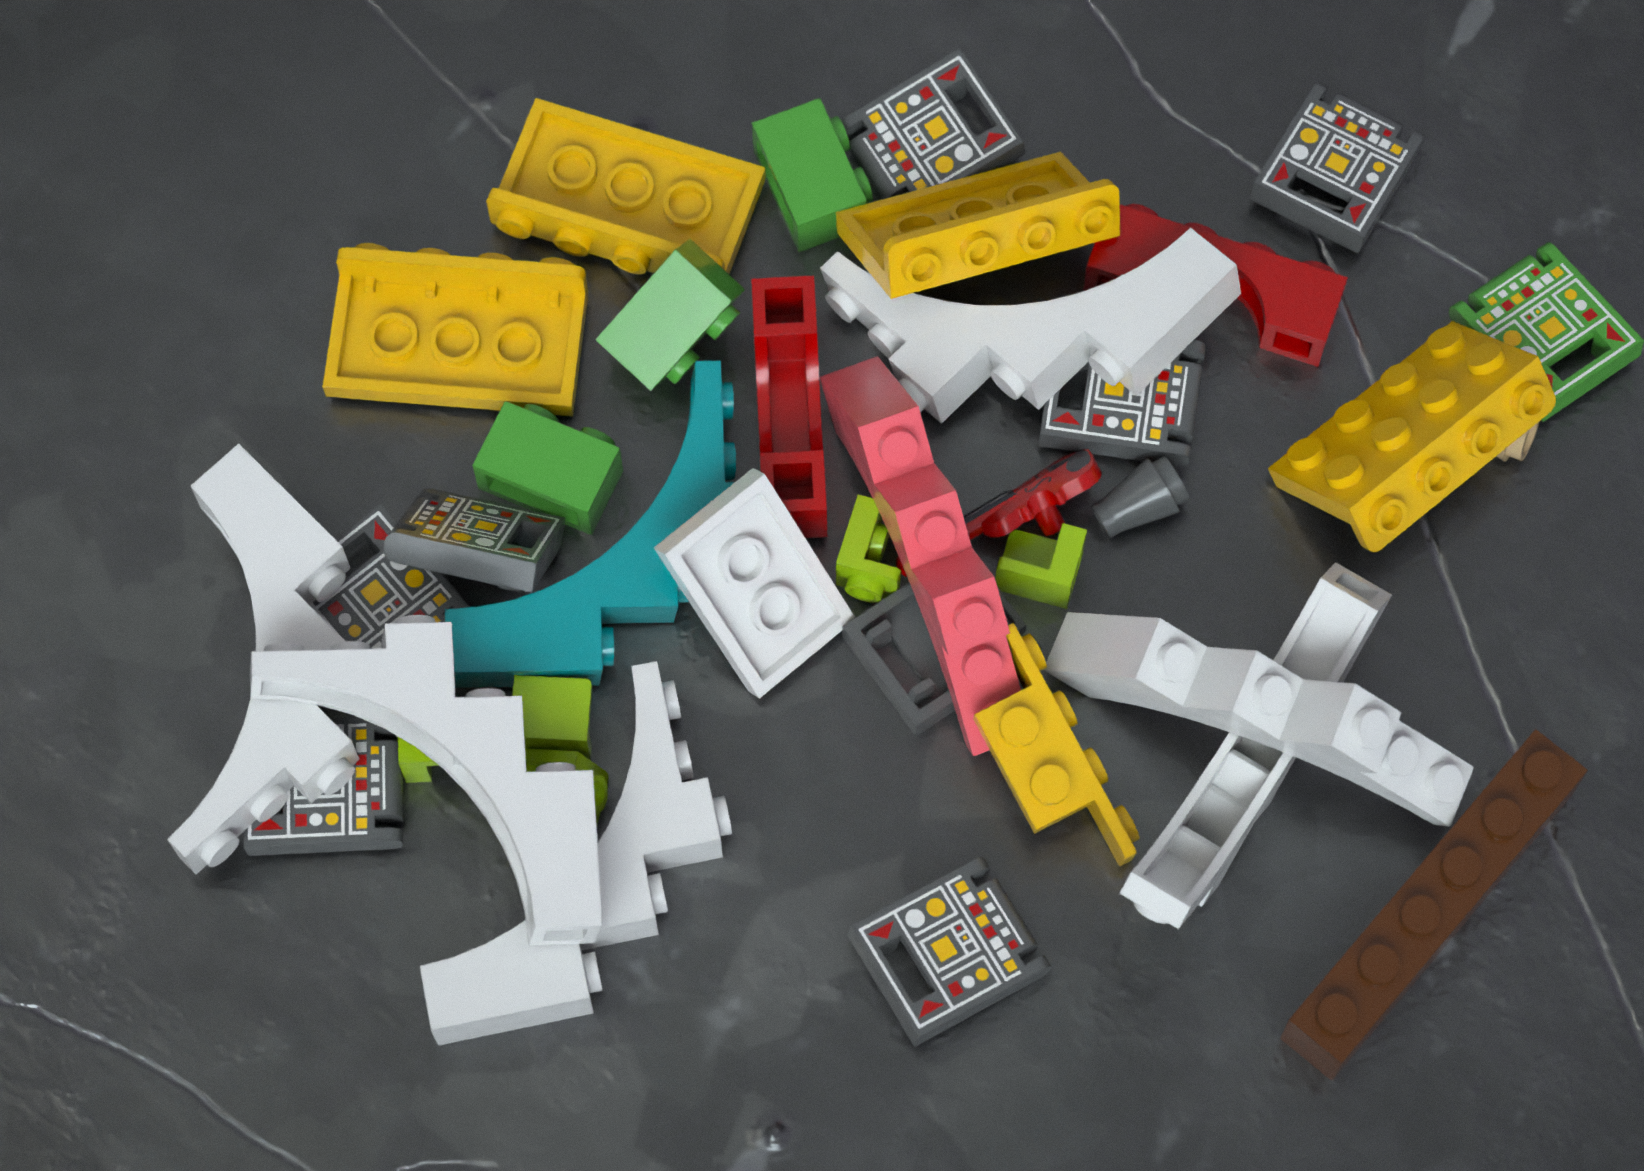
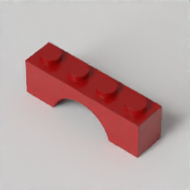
[1083,204,1348,367]
[751,275,827,538]

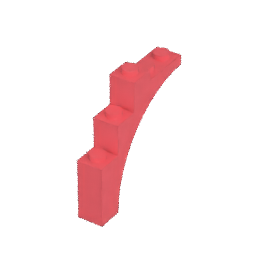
[819,356,1021,756]

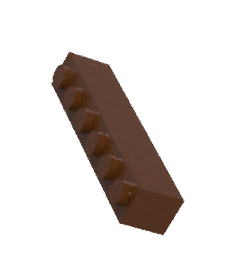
[1280,729,1588,1081]

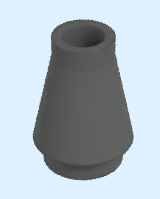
[1091,456,1190,538]

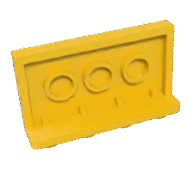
[486,98,766,274]
[836,152,1120,299]
[322,243,588,416]
[1268,321,1556,552]

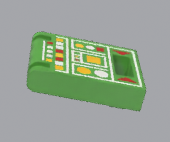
[1449,242,1644,422]

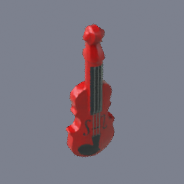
[895,449,1102,577]

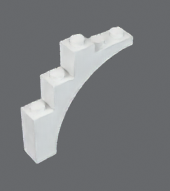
[820,228,1241,424]
[168,443,360,874]
[1119,562,1392,929]
[1043,612,1474,827]
[250,615,603,945]
[420,661,732,1046]

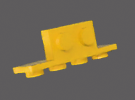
[973,623,1140,866]

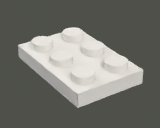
[654,468,855,699]

